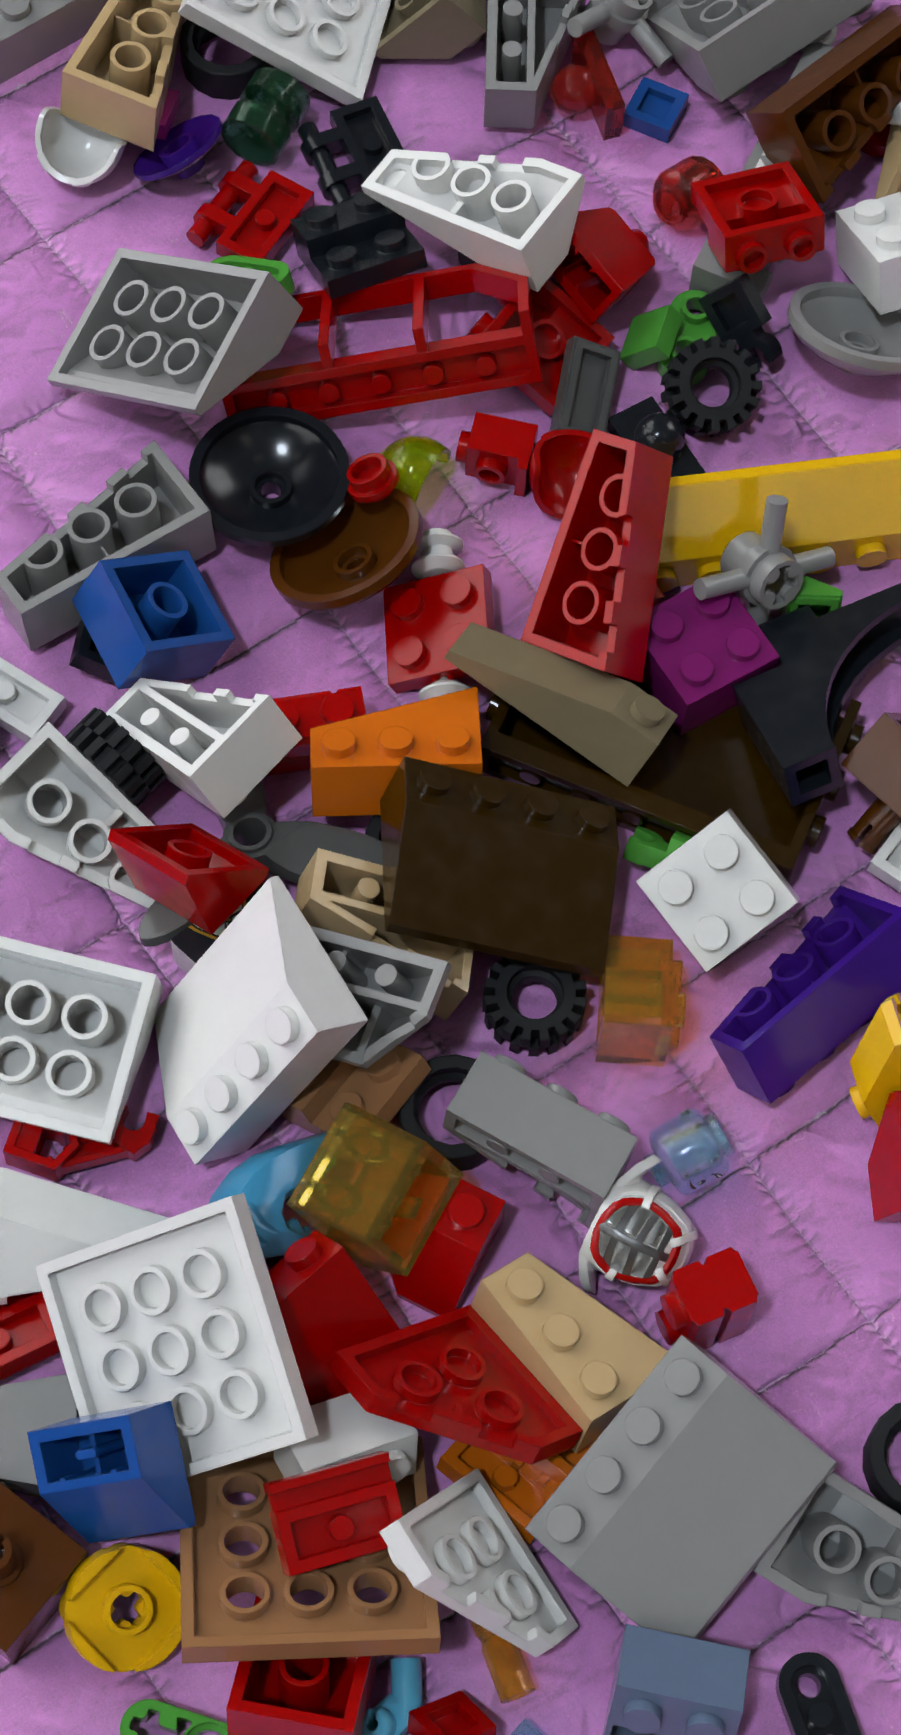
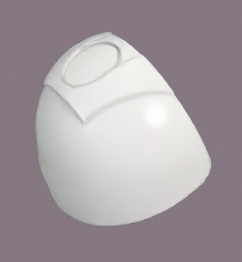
[35,106,127,188]

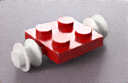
[383,528,495,701]

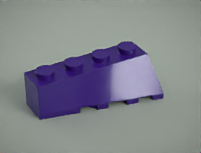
[710,885,901,1104]

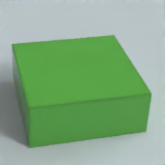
[620,304,683,370]

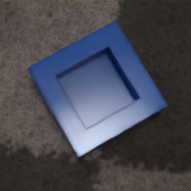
[622,76,689,143]

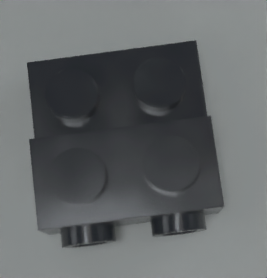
[290,191,428,300]

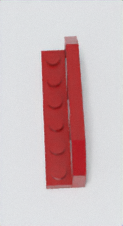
[222,263,543,419]

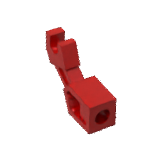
[3,1105,161,1182]

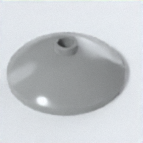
[787,282,901,377]

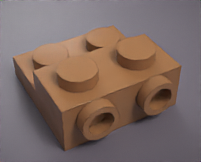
[280,1045,432,1158]

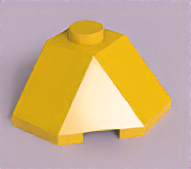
[849,992,901,1127]

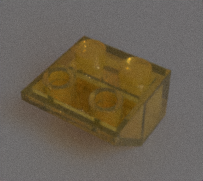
[287,1103,464,1276]

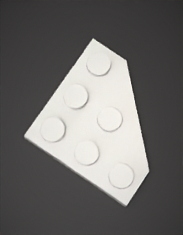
[379,1468,579,1658]

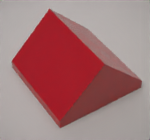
[108,823,269,935]

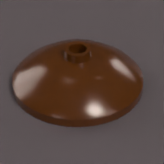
[270,488,423,610]

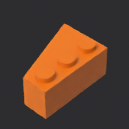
[310,687,482,817]

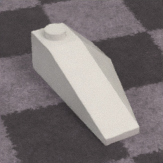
[361,149,585,292]
[0,721,155,909]

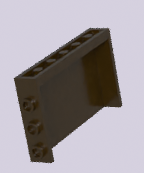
[481,643,865,883]

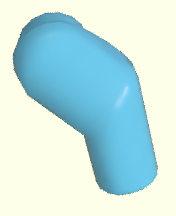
[361,1658,423,1735]

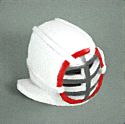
[579,1154,698,1294]

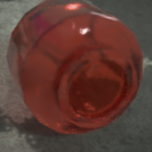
[653,155,723,231]

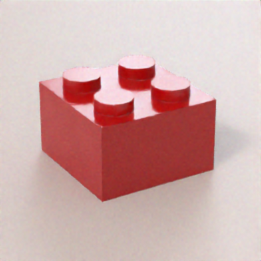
[226,1596,379,1735]

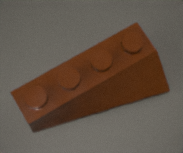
[746,5,901,204]

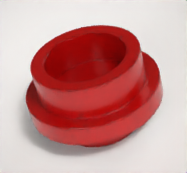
[346,453,400,503]

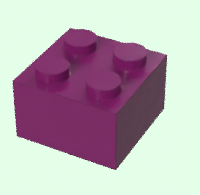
[642,572,780,735]

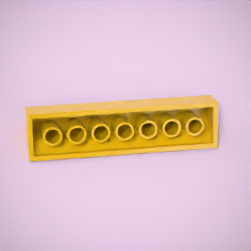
[656,449,901,593]

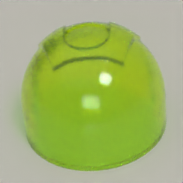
[380,436,451,504]

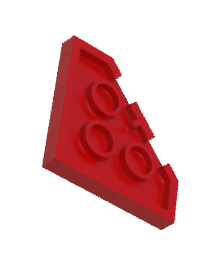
[329,1305,583,1465]

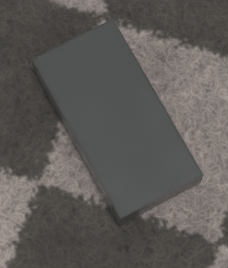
[550,336,621,433]

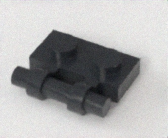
[297,96,404,205]

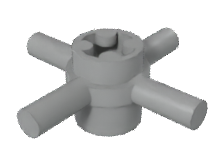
[567,0,674,69]
[693,494,836,625]

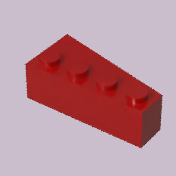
[521,429,673,683]

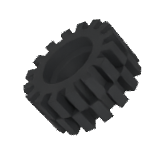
[660,336,762,438]
[65,707,167,808]
[482,957,587,1057]

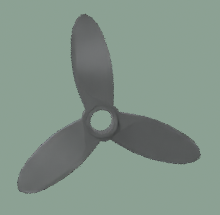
[138,781,382,947]

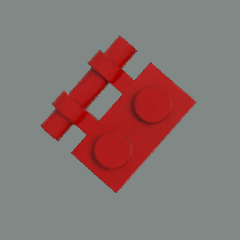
[186,160,314,260]

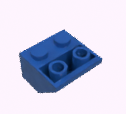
[27,1401,197,1543]

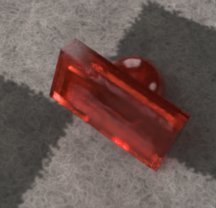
[550,30,625,140]

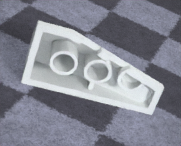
[0,1167,168,1305]

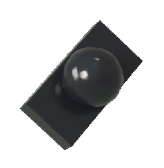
[607,396,706,477]

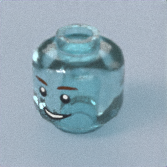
[644,1108,735,1195]

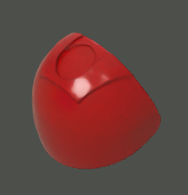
[529,429,592,519]

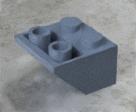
[602,1624,750,1735]

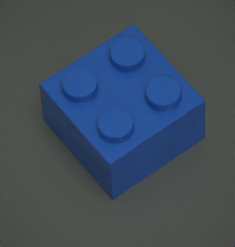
[72,550,235,690]

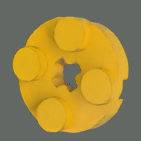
[58,1542,181,1673]

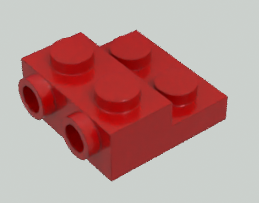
[691,161,825,274]
[466,279,615,416]

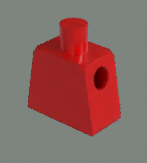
[552,207,656,324]

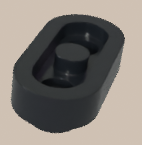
[776,1652,862,1735]

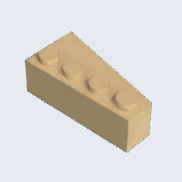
[60,0,185,151]

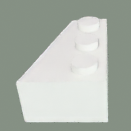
[106,678,302,818]

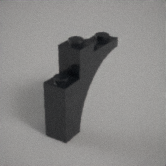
[733,583,901,807]

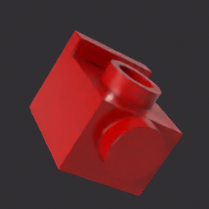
[455,412,538,497]

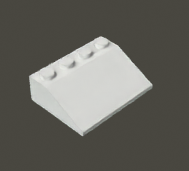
[155,876,368,1165]
[0,936,164,1145]

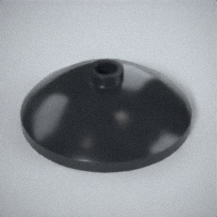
[189,406,350,547]

